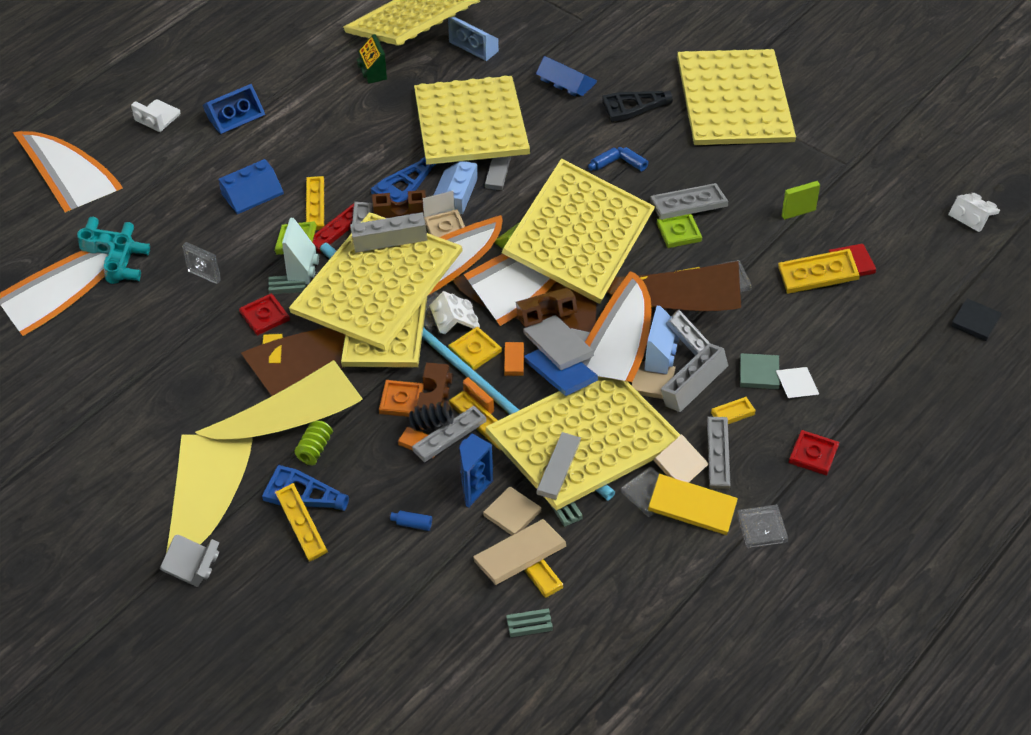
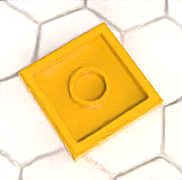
[448,327,502,370]

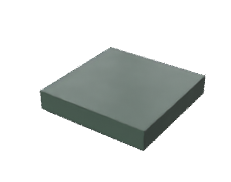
[740,353,779,389]

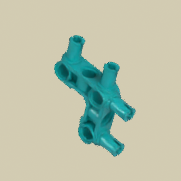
[77,217,150,284]

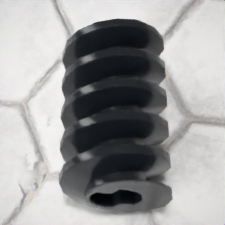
[409,400,454,431]

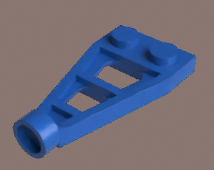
[371,156,436,202]
[262,465,349,511]

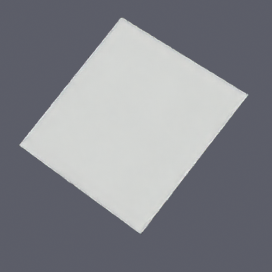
[423,191,454,217]
[776,367,819,398]

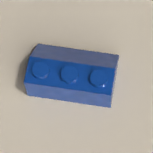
[536,56,597,97]
[202,84,266,134]
[218,159,284,214]
[459,434,493,508]

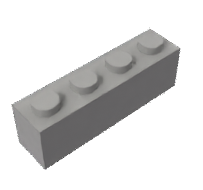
[350,212,428,253]
[661,343,728,412]

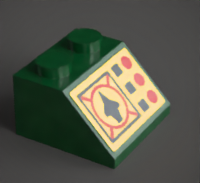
[357,34,387,84]

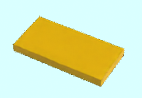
[778,249,860,294]
[648,474,738,535]

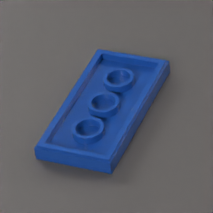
[524,349,598,396]

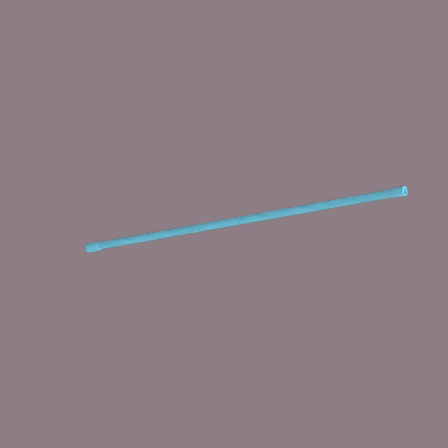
[320,243,615,501]

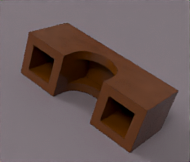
[372,190,426,218]
[516,287,578,327]
[417,362,453,411]

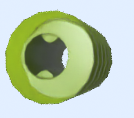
[295,420,333,466]

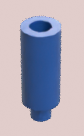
[588,147,620,170]
[617,147,649,171]
[390,510,432,531]

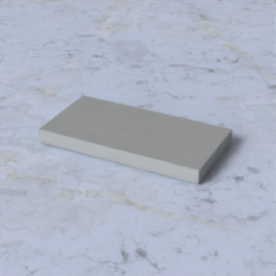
[650,183,728,219]
[523,315,594,370]

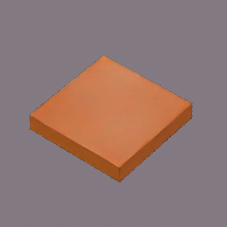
[379,380,424,417]

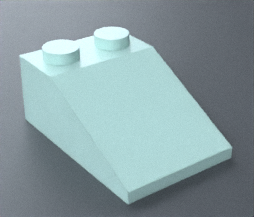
[282,218,319,285]

